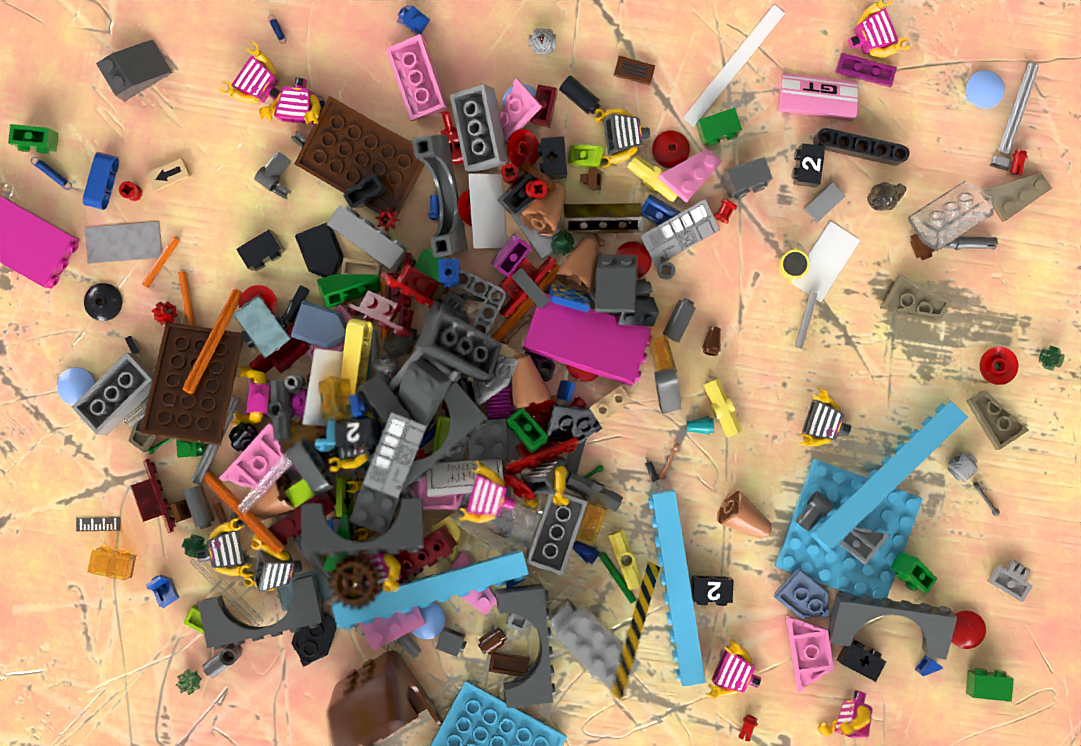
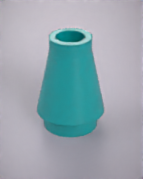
[687,416,714,435]

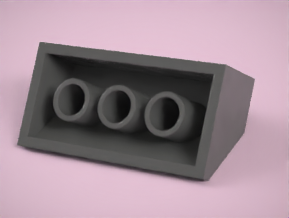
[415,310,502,380]

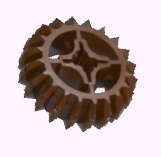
[328,555,383,610]

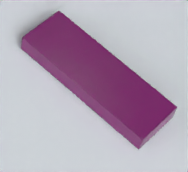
[835,53,897,88]

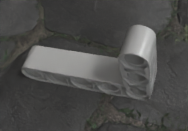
[456,270,506,374]

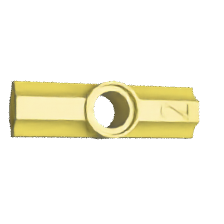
[627,155,678,202]
[703,378,742,437]
[608,529,643,590]

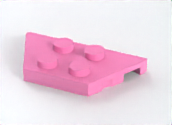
[219,423,288,491]
[410,473,466,510]
[786,616,834,692]

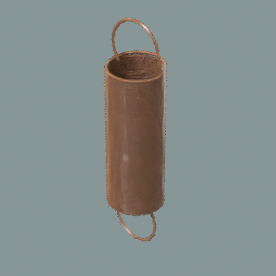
[212,497,227,524]

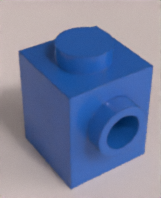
[439,259,460,288]

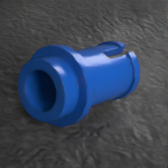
[428,195,440,220]

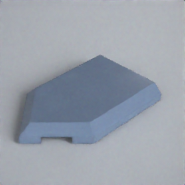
[291,300,347,349]
[774,568,829,620]

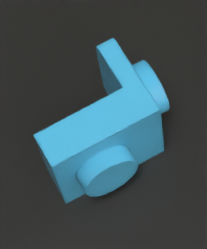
[314,421,336,452]

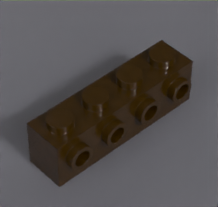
[564,203,642,234]

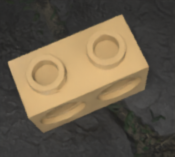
[588,385,632,423]

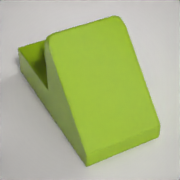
[567,145,604,169]
[285,479,316,507]

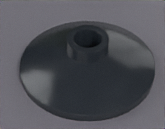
[84,283,123,321]

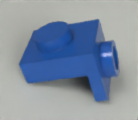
[396,5,430,35]
[344,394,367,421]
[146,575,180,608]

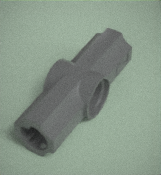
[267,380,293,441]
[565,471,623,512]

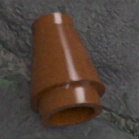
[702,327,721,356]

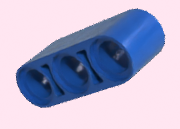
[83,152,119,210]

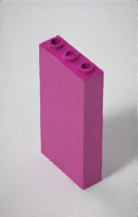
[0,194,80,289]
[523,293,653,386]

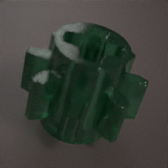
[551,230,575,256]
[1039,345,1064,371]
[181,534,207,558]
[176,669,202,695]

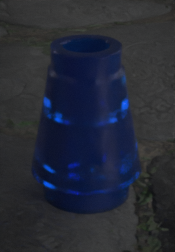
[572,538,601,565]

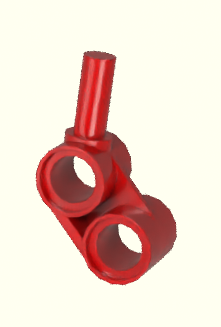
[440,111,464,165]

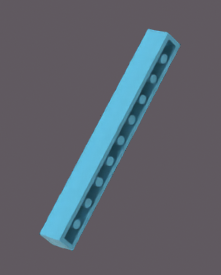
[811,401,968,552]
[648,489,706,687]
[332,549,529,630]

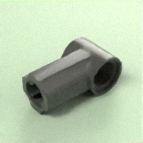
[254,151,291,191]
[795,491,834,532]
[202,643,242,678]

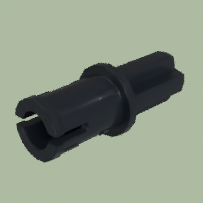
[282,285,310,323]

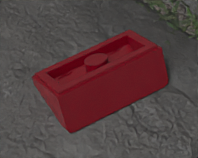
[530,84,558,128]

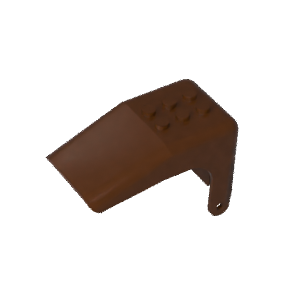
[327,650,443,746]

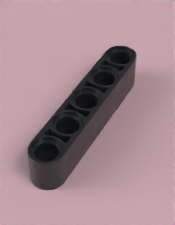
[813,128,910,166]

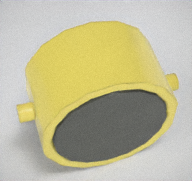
[778,248,810,282]

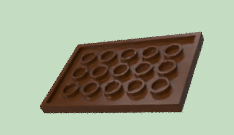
[294,96,425,220]
[140,322,243,446]

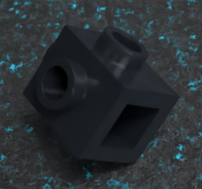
[228,422,259,452]

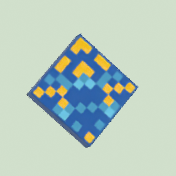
[549,283,590,312]

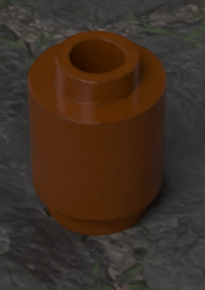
[910,231,935,260]
[478,627,507,655]

